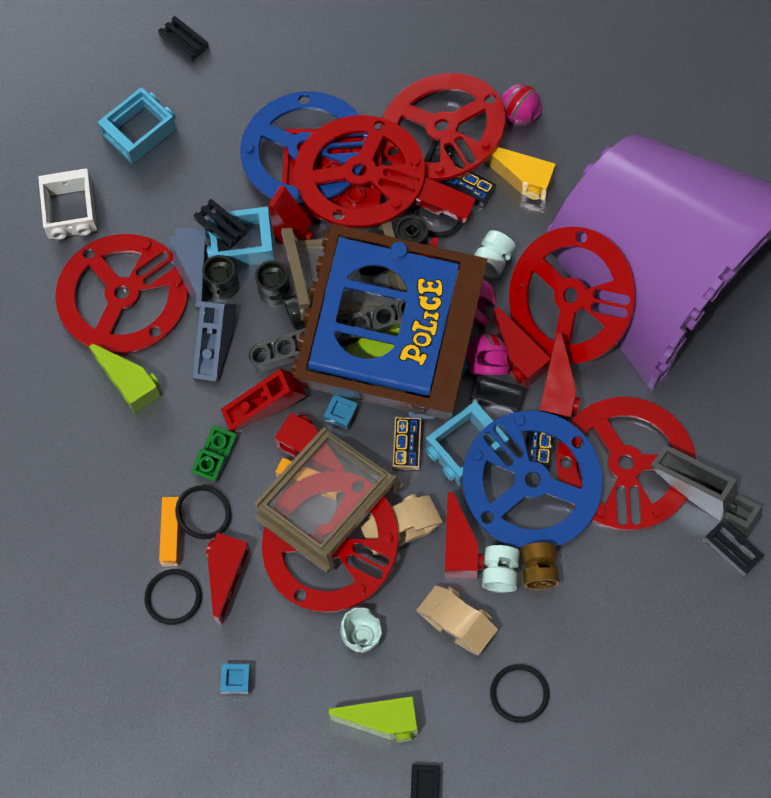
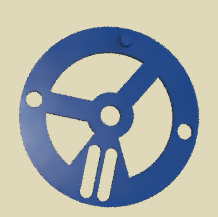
[240,91,368,205]
[462,411,603,549]

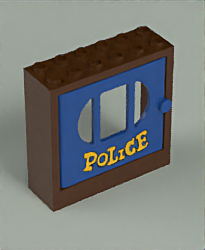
[291,224,488,421]

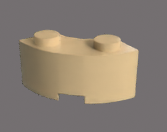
[360,494,443,555]
[416,585,498,655]

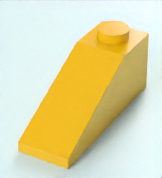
[485,147,556,201]

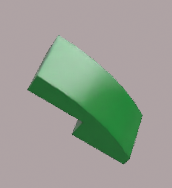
[191,425,239,482]

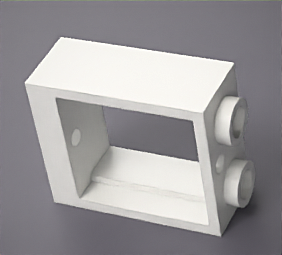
[38,168,98,240]

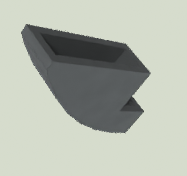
[651,444,762,537]

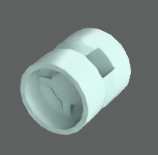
[474,230,516,279]
[482,545,520,593]

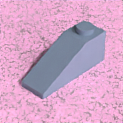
[168,227,205,307]
[192,301,236,381]

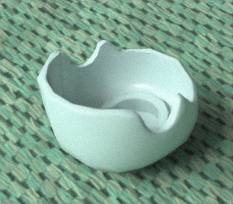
[340,607,382,653]

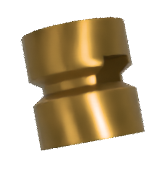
[521,542,559,590]

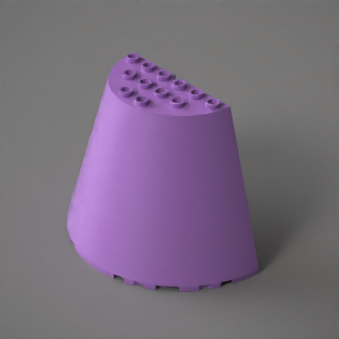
[546,134,771,390]

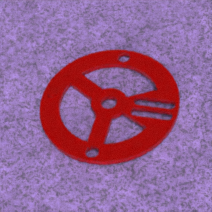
[379,73,506,181]
[294,115,425,228]
[509,227,636,364]
[55,234,188,354]
[556,397,696,531]
[262,471,399,612]

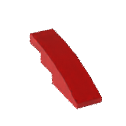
[370,164,475,223]

